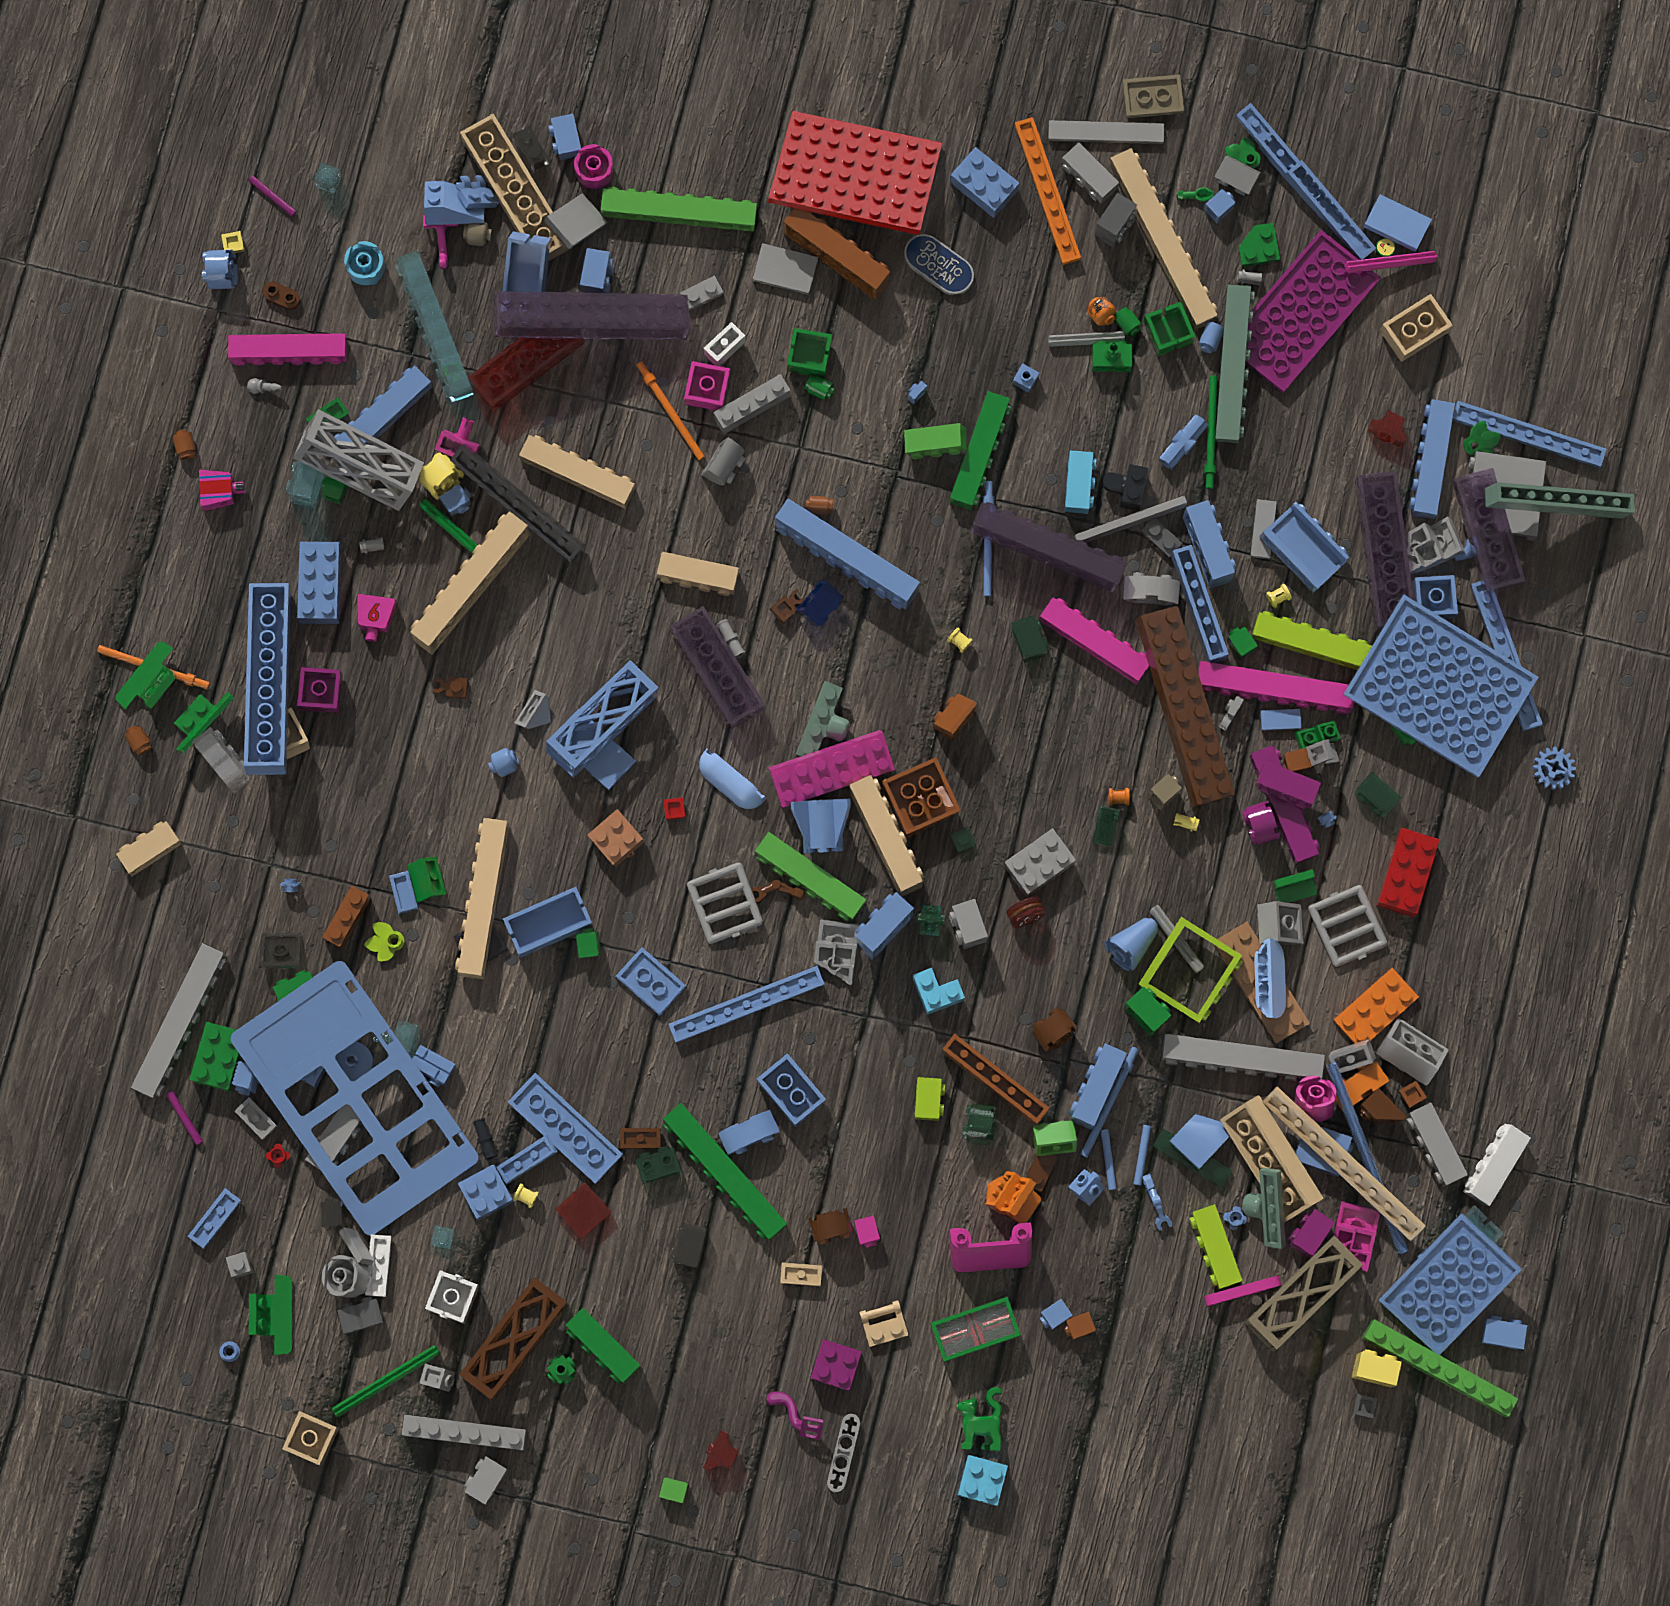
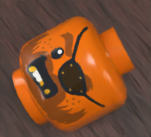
[1088,297,1116,326]

